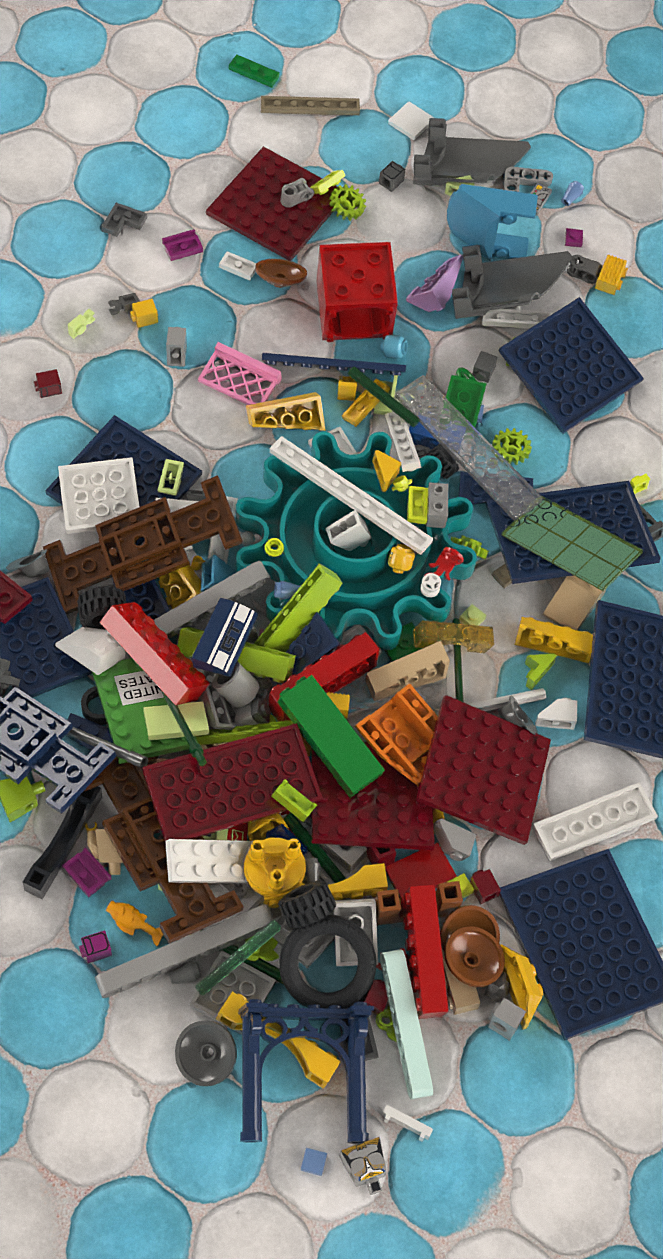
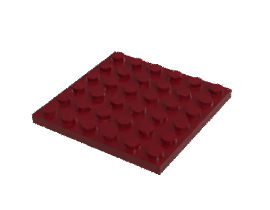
[206,146,342,261]
[415,695,551,845]
[311,741,434,851]

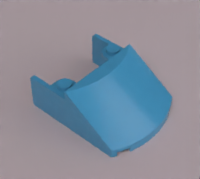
[447,184,538,261]

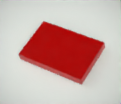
[385,842,457,899]

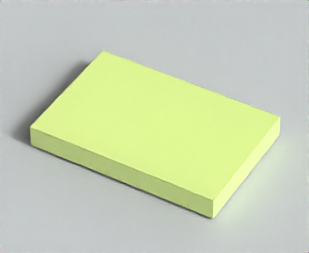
[143,701,209,740]

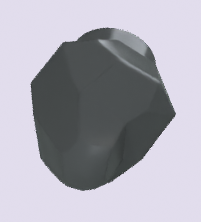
[484,971,510,1002]

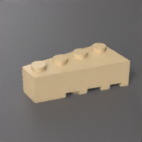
[365,641,450,701]

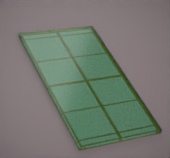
[502,496,643,591]

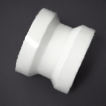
[420,573,441,598]

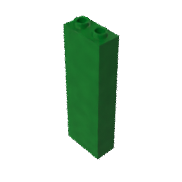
[277,675,385,798]

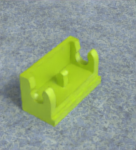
[271,779,317,822]

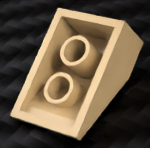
[543,575,606,630]

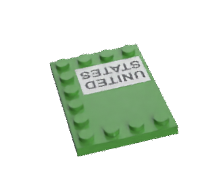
[92,658,198,764]

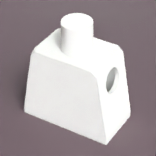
[326,510,371,551]

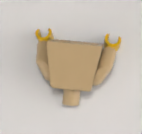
[85,822,141,875]

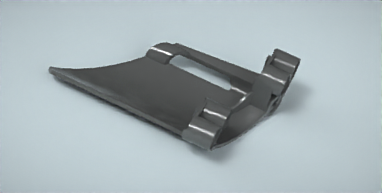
[413,118,531,186]
[452,245,572,319]

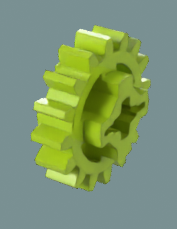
[329,184,366,221]
[492,428,532,465]
[450,535,489,560]

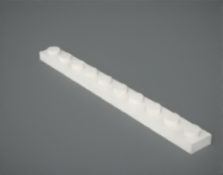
[270,436,433,555]

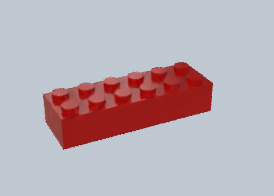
[100,602,210,705]
[269,632,380,722]
[401,885,449,1019]

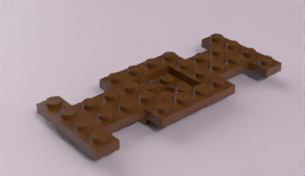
[43,475,243,615]
[84,756,244,944]

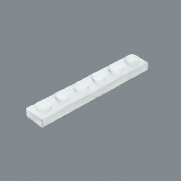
[385,412,421,472]

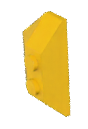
[501,944,543,1030]

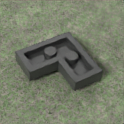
[101,202,147,237]

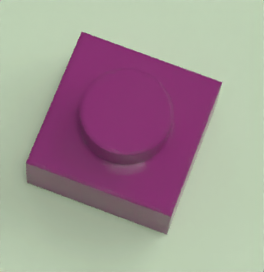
[565,228,583,248]

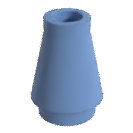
[561,181,584,206]
[274,581,301,600]

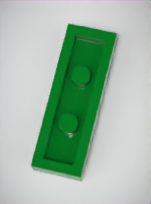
[229,54,280,88]

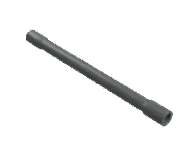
[67,727,148,768]

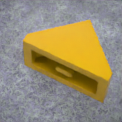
[337,375,357,401]
[372,450,401,492]

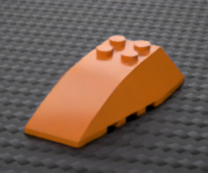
[354,683,438,787]

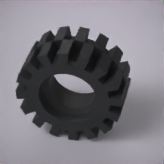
[427,444,459,479]

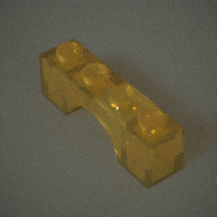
[413,620,494,653]

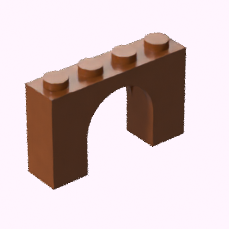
[375,881,463,926]

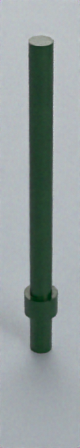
[451,618,464,702]
[162,691,207,766]

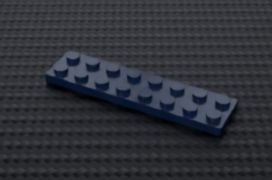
[262,353,406,376]

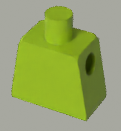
[0,776,46,822]

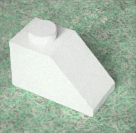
[535,698,577,730]

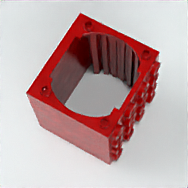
[316,242,398,342]

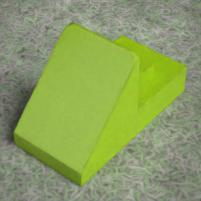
[525,653,557,690]

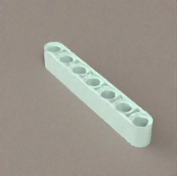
[380,949,433,1100]

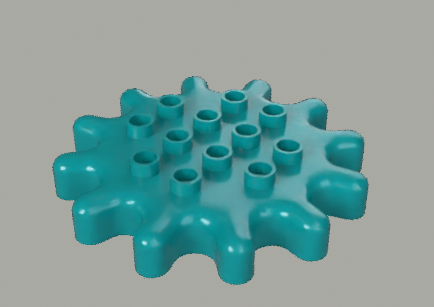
[236,432,477,650]

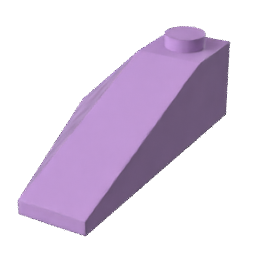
[406,255,463,312]

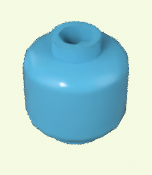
[380,335,408,359]

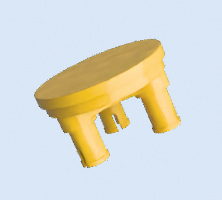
[244,838,306,898]

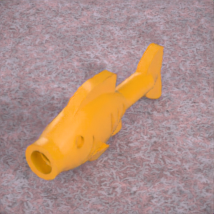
[106,900,164,946]

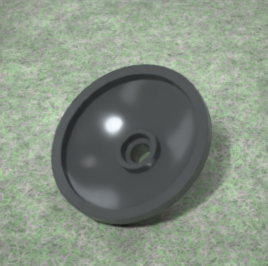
[175,1020,237,1086]

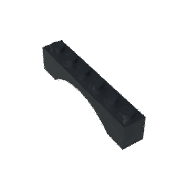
[22,786,103,900]

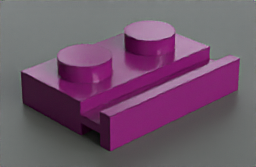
[162,229,203,261]
[62,847,112,898]

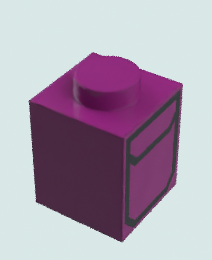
[79,930,112,963]

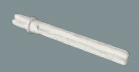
[468,688,546,712]

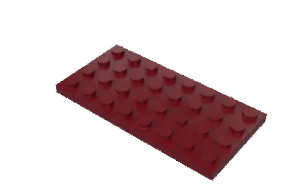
[142,723,323,843]

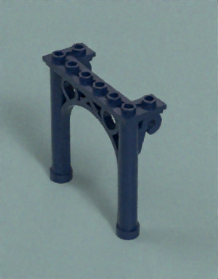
[238,999,374,1144]

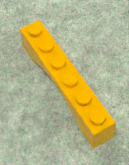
[263,863,388,908]
[216,991,341,1089]

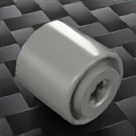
[212,661,259,708]

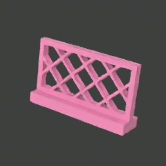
[198,342,282,405]

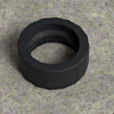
[81,686,107,725]

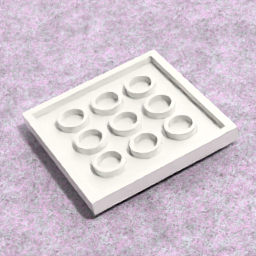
[58,457,139,534]

